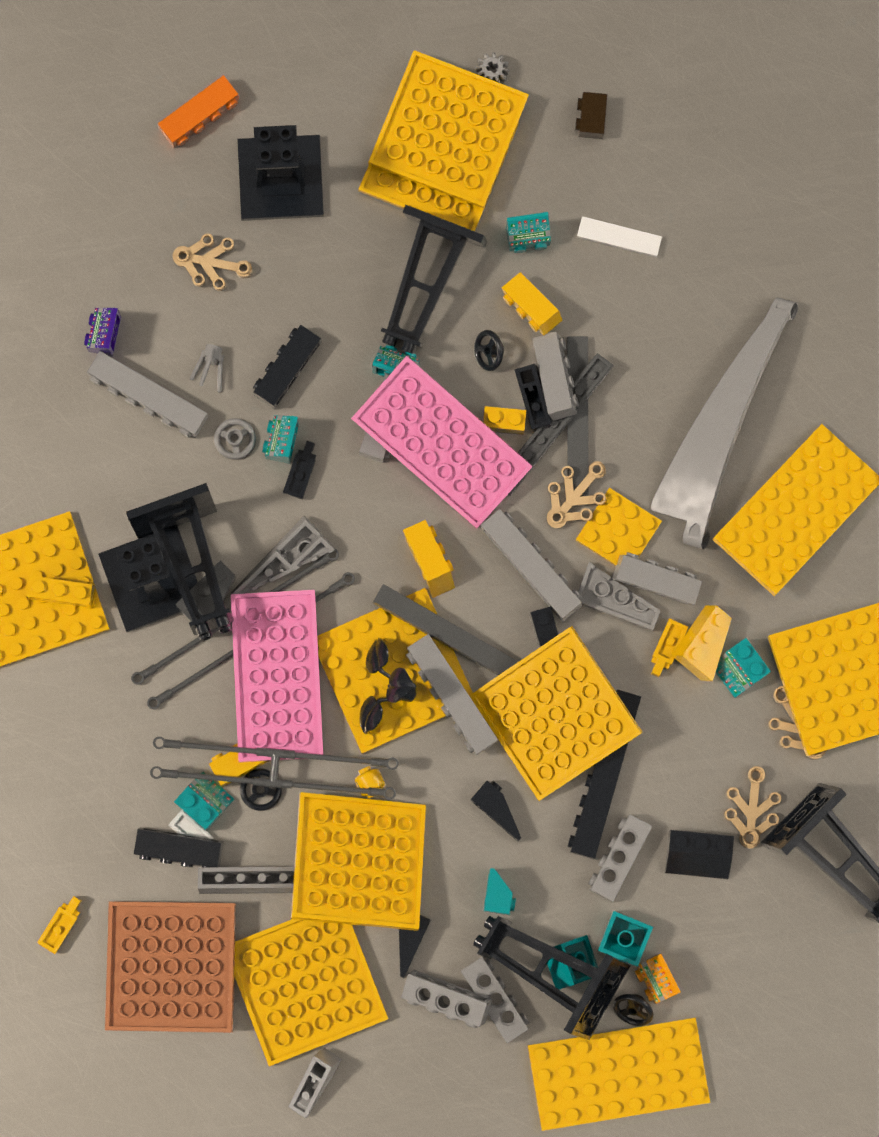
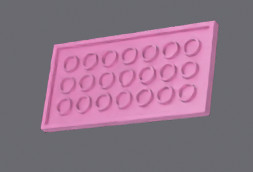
[351,355,533,528]
[231,590,323,763]

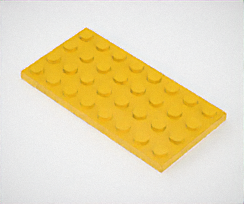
[712,424,879,596]
[527,1018,710,1131]

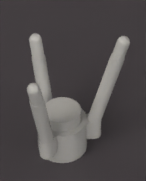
[190,344,224,393]

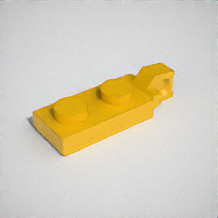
[651,618,688,677]
[37,896,82,954]

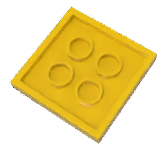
[575,488,662,566]

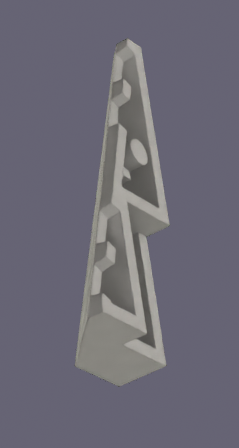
[231,516,335,594]

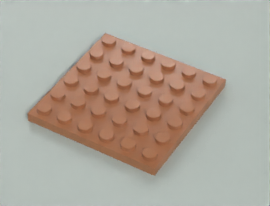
[105,902,236,1033]

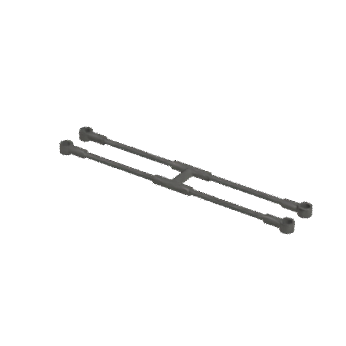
[131,548,355,710]
[150,737,399,800]

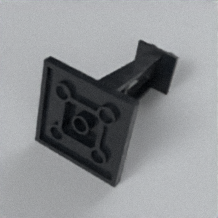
[238,125,324,221]
[381,204,487,354]
[126,483,234,641]
[98,525,198,632]
[761,783,879,923]
[473,916,631,1040]

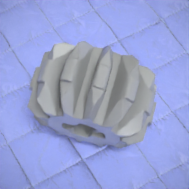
[475,52,510,83]

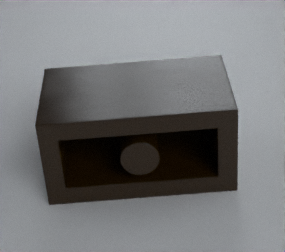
[575,92,608,139]

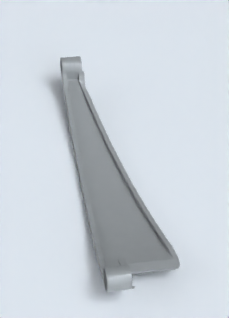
[651,297,798,549]

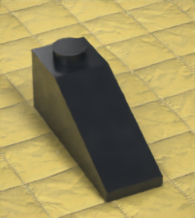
[514,363,552,429]
[470,780,521,842]
[399,915,431,978]

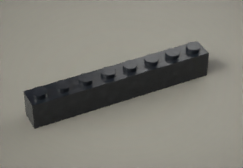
[567,689,642,860]

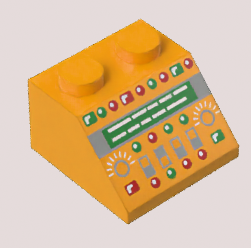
[634,954,681,1004]

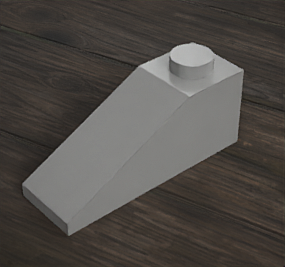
[288,1048,342,1118]

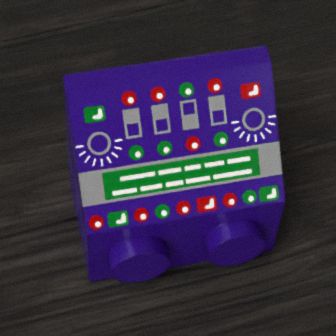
[84,308,121,357]

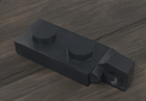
[283,441,317,500]

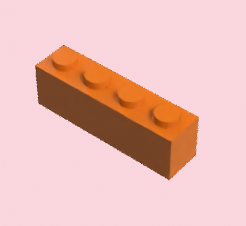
[158,75,239,148]

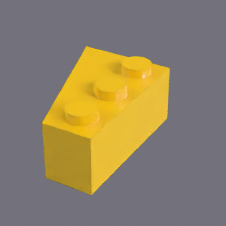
[403,520,455,598]
[671,605,732,681]

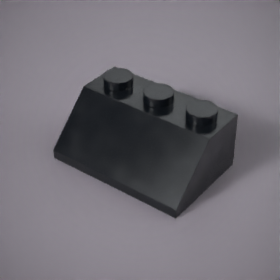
[665,830,734,879]

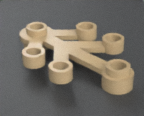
[173,233,252,291]
[547,461,606,528]
[768,686,826,759]
[724,766,781,849]

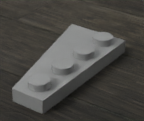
[578,562,660,631]

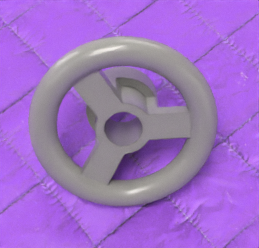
[214,418,256,459]

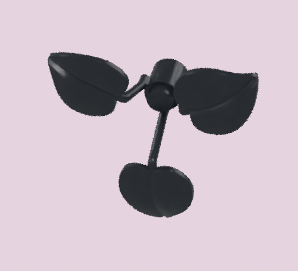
[359,638,416,734]

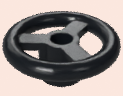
[474,330,504,371]
[240,769,282,811]
[613,994,654,1026]

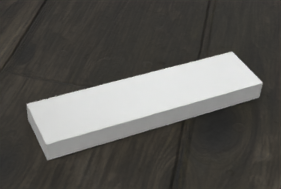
[577,216,662,258]

